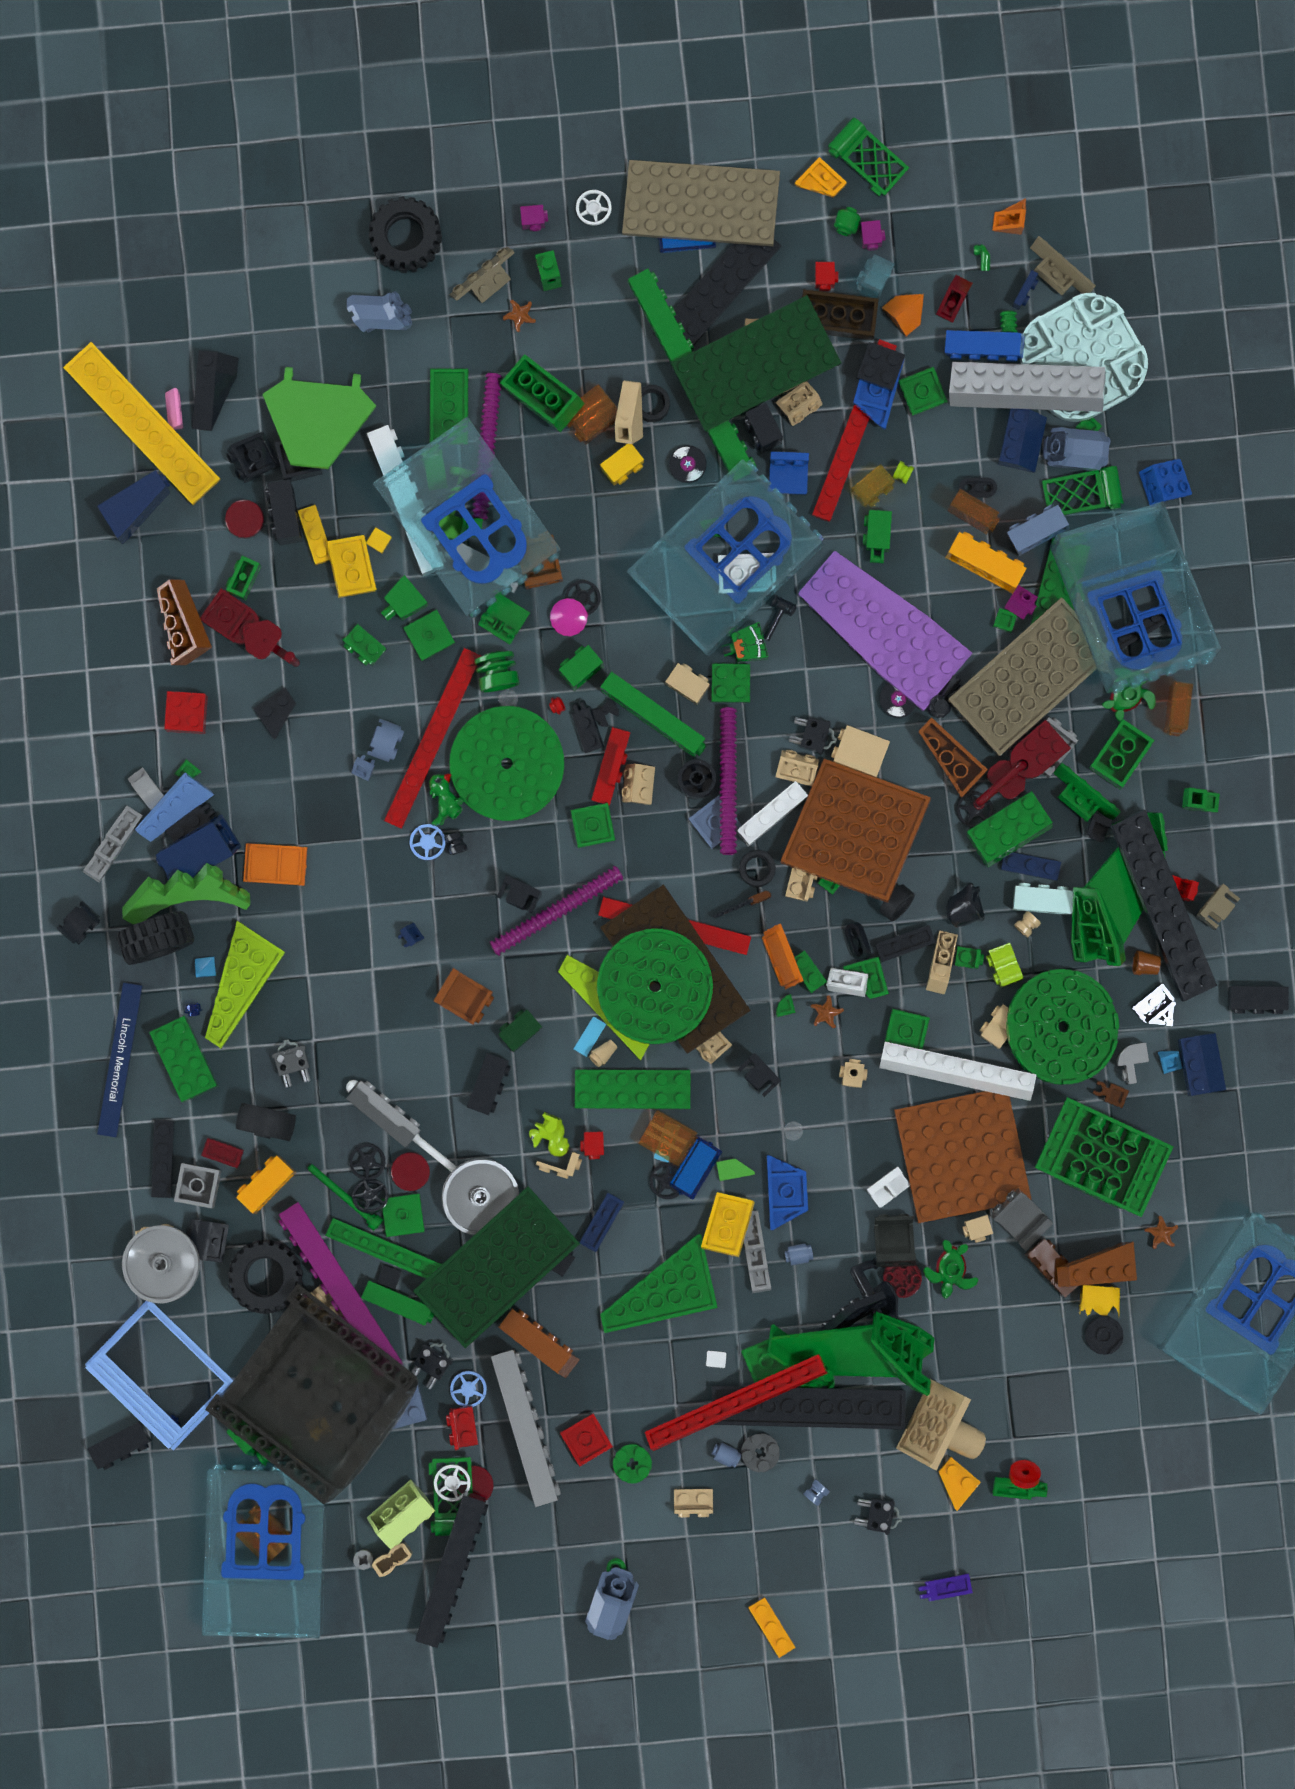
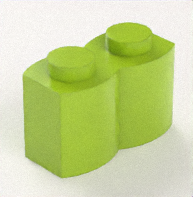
[986,943,1024,988]

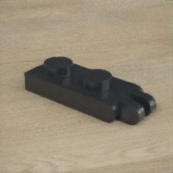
[572,700,604,753]
[166,803,216,842]

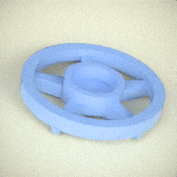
[410,824,446,860]
[450,1371,487,1407]

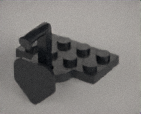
[818,1258,898,1331]

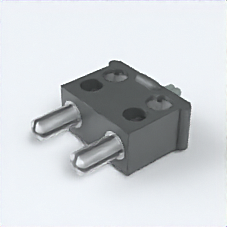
[272,1039,310,1088]

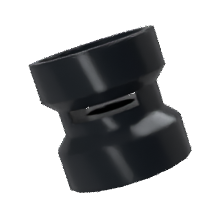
[444,831,468,855]

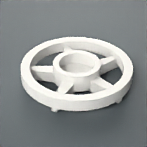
[576,190,612,226]
[434,1464,471,1501]

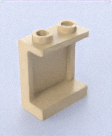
[831,725,890,777]

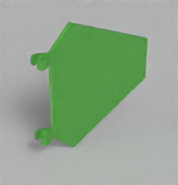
[263,367,376,469]

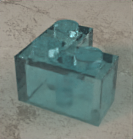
[856,254,895,299]

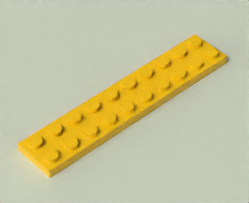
[63,342,221,505]

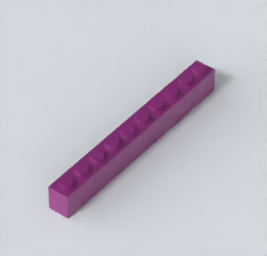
[279,1202,404,1378]

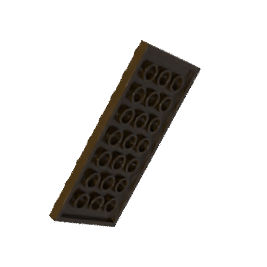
[600,884,751,1054]

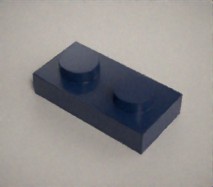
[1012,270,1039,310]

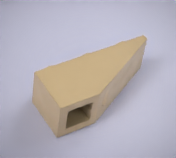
[615,380,643,444]
[926,931,958,994]

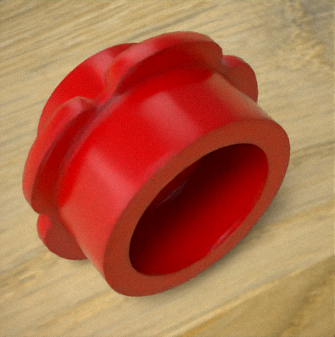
[549,696,566,715]

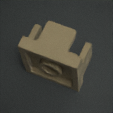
[1195,884,1240,930]

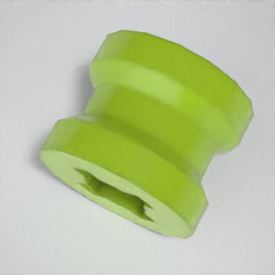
[892,461,914,484]

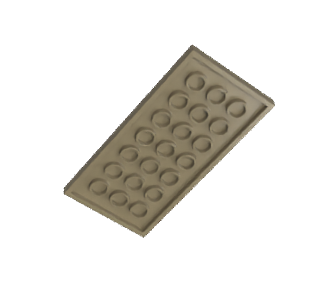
[622,160,780,246]
[948,597,1113,756]

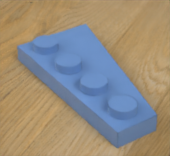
[135,772,214,842]

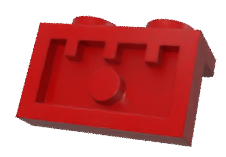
[446,1405,478,1450]

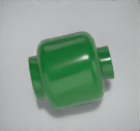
[834,207,861,237]

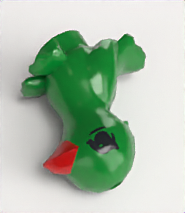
[429,774,464,826]

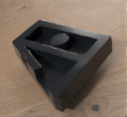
[253,688,296,740]

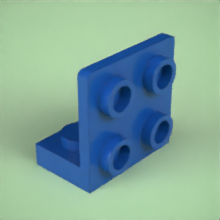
[769,452,809,495]
[1139,459,1192,508]

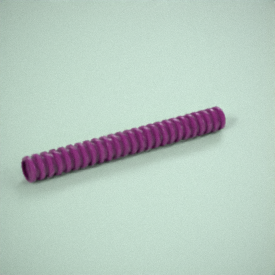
[471,373,502,521]
[720,707,737,855]
[490,865,624,956]

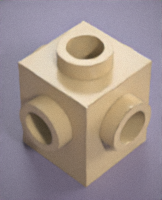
[839,1059,868,1088]

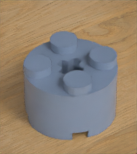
[367,719,404,762]

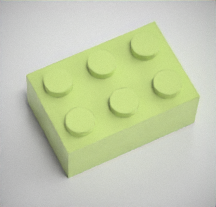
[367,1479,435,1549]

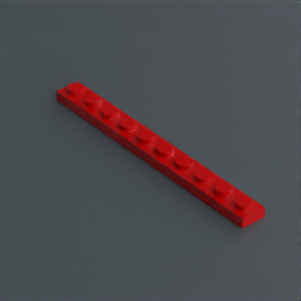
[812,339,897,522]
[384,648,482,829]
[645,1354,827,1451]

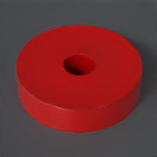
[1009,1460,1041,1489]

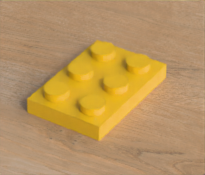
[326,535,376,598]
[701,1192,755,1257]

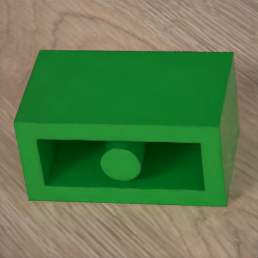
[795,950,827,994]

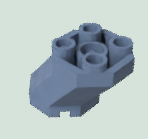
[347,291,412,333]
[1043,427,1111,471]
[585,1567,639,1640]

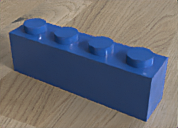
[945,330,1025,362]

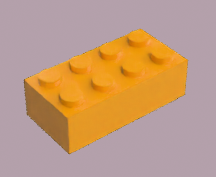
[946,532,1027,594]

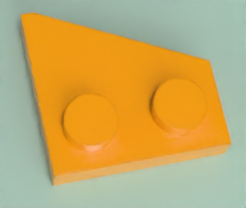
[794,157,847,198]
[938,1457,981,1511]

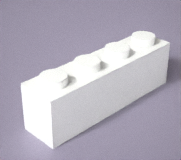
[737,781,808,846]

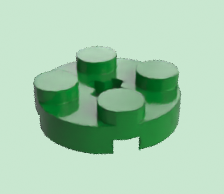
[800,1370,835,1389]
[613,1444,652,1483]

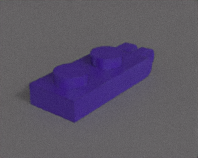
[918,1573,973,1601]

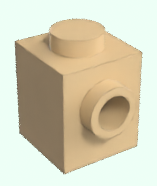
[962,1215,993,1243]

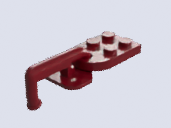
[200,588,300,667]
[973,720,1071,810]

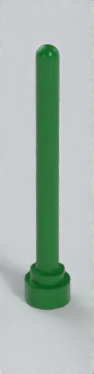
[308,1165,384,1231]

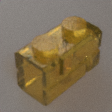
[851,464,895,508]

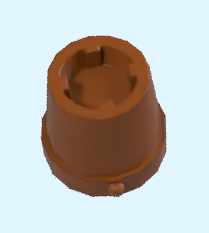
[1132,950,1161,975]

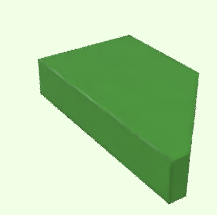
[716,1159,755,1181]

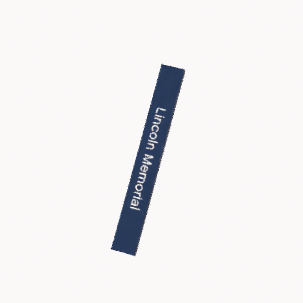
[97,983,143,1138]

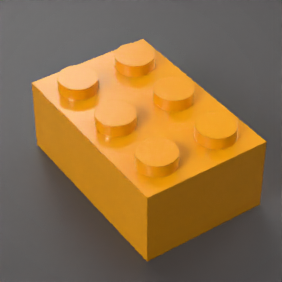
[236,1156,296,1214]

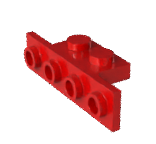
[591,727,631,806]

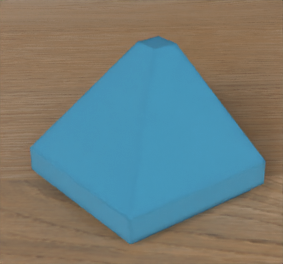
[195,957,216,978]
[1157,1051,1182,1074]

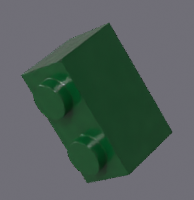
[498,1010,543,1053]

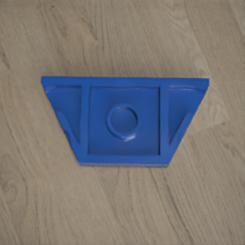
[853,358,905,430]
[767,1156,808,1230]

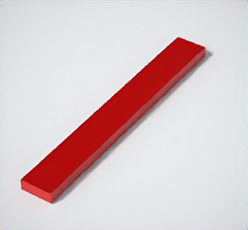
[598,897,751,956]

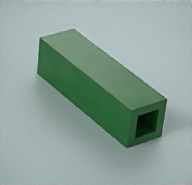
[361,1280,434,1326]

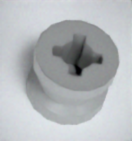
[353,1549,374,1570]

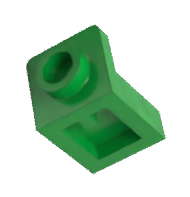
[954,947,984,969]

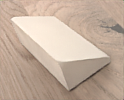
[826,968,868,997]

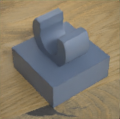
[351,755,375,781]

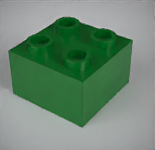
[559,645,604,692]

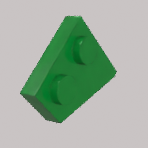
[843,957,889,999]

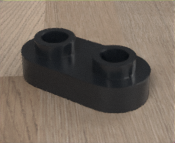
[959,478,997,498]
[845,922,871,960]

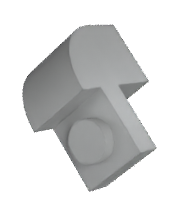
[128,767,164,810]
[1116,1043,1149,1085]

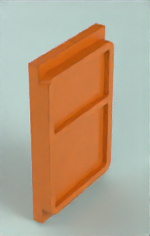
[243,844,307,886]
[762,924,803,989]

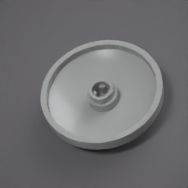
[441,1158,519,1235]
[122,1225,200,1303]

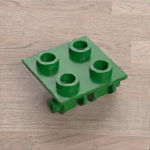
[478,593,530,645]

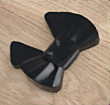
[592,698,619,727]

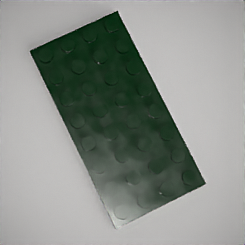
[671,295,841,432]
[414,1186,580,1349]

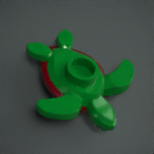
[1102,668,1156,721]
[924,1240,978,1299]

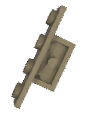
[1030,236,1096,295]
[449,247,515,303]

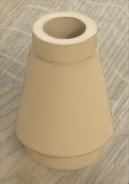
[589,1040,618,1067]

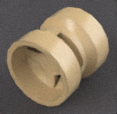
[1014,911,1041,938]

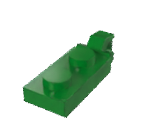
[993,1477,1048,1500]

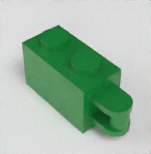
[862,510,892,564]

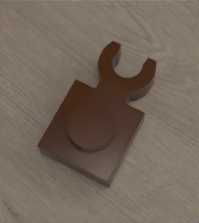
[1093,1081,1129,1109]

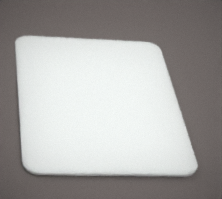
[706,1351,726,1368]

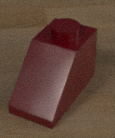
[936,275,973,323]

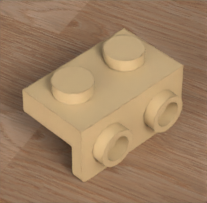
[622,764,655,805]

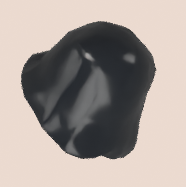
[946,883,985,928]

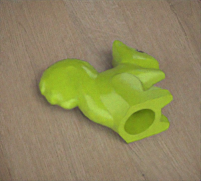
[529,1112,569,1157]

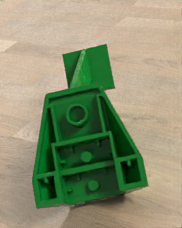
[1071,812,1168,966]
[767,1312,934,1396]

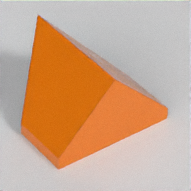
[992,198,1026,235]
[881,294,924,337]

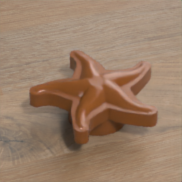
[503,300,536,332]
[810,995,844,1029]
[1144,1216,1178,1249]

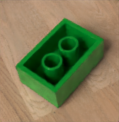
[1089,719,1155,790]

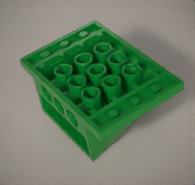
[1035,1097,1174,1217]

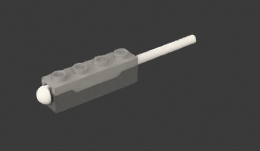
[346,1080,457,1172]

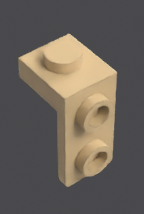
[536,1152,582,1179]

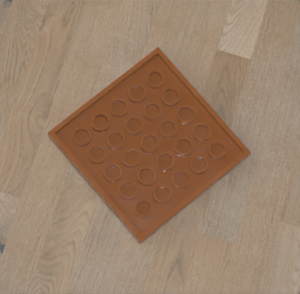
[781,759,931,903]
[894,1091,1032,1223]

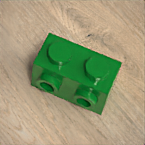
[225,556,261,601]

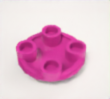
[550,598,588,636]

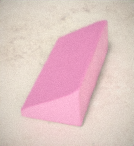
[165,388,183,430]

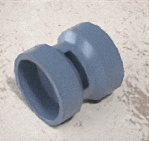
[803,1479,830,1506]

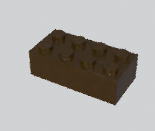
[802,289,879,341]

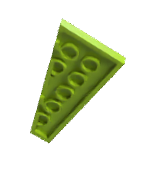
[205,921,285,1049]
[558,955,650,1061]

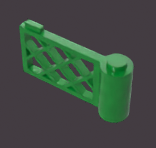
[828,117,909,196]
[1042,466,1124,516]
[429,1457,473,1536]

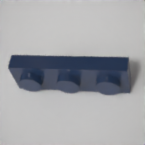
[1001,853,1061,881]
[579,1193,624,1252]

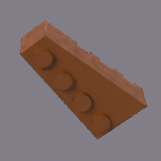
[157,580,212,665]
[918,717,988,798]
[1057,1241,1137,1287]
[499,1309,580,1378]

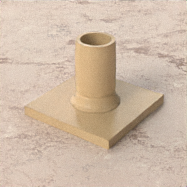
[896,1379,986,1471]

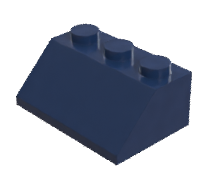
[998,409,1047,473]
[1178,1033,1226,1097]

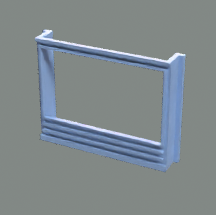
[85,1301,238,1451]

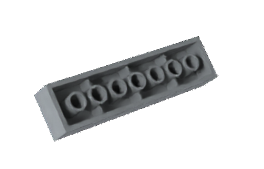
[949,362,1106,412]
[491,1349,561,1507]

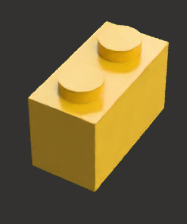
[600,444,644,486]

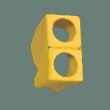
[1079,1285,1120,1318]

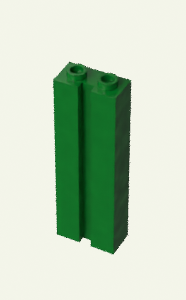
[600,672,706,758]

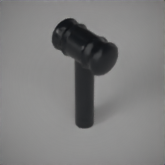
[763,595,797,641]

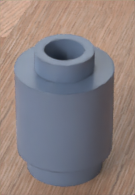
[784,1244,813,1266]
[711,1442,742,1468]

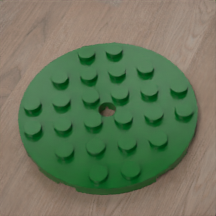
[449,706,564,821]
[597,929,713,1045]
[1006,969,1119,1085]

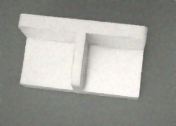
[866,1167,910,1208]

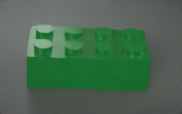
[500,354,585,433]
[967,791,1053,868]
[149,1016,219,1103]

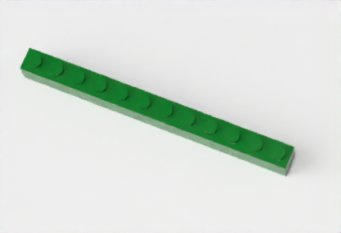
[628,269,757,483]

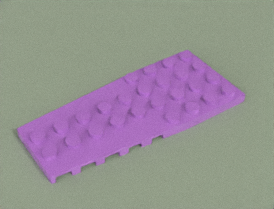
[798,551,972,711]

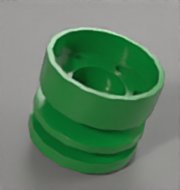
[474,651,520,693]

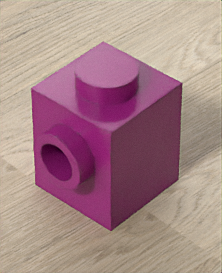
[520,205,548,231]
[860,220,885,251]
[1004,585,1038,620]

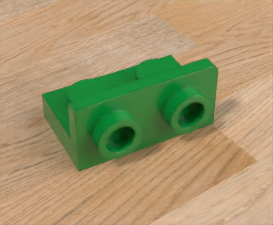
[342,624,387,666]

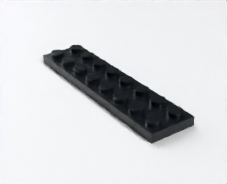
[653,239,782,346]

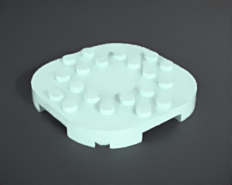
[1020,293,1148,422]

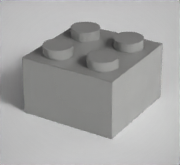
[174,1163,222,1209]

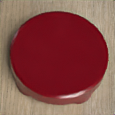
[225,500,264,539]
[391,1152,430,1191]
[883,1264,922,1298]
[457,1466,494,1500]

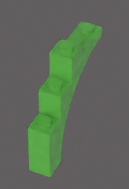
[122,863,250,925]

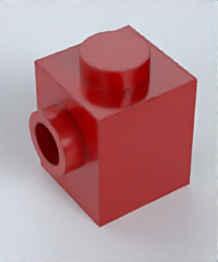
[815,262,838,291]
[580,1132,604,1159]

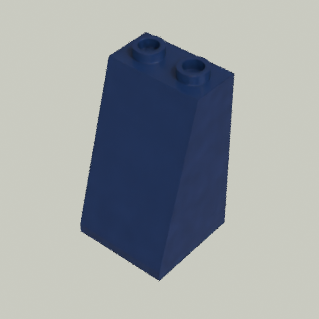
[97,470,170,544]
[156,814,241,880]

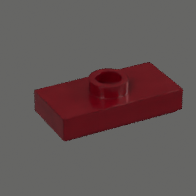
[201,1138,244,1169]

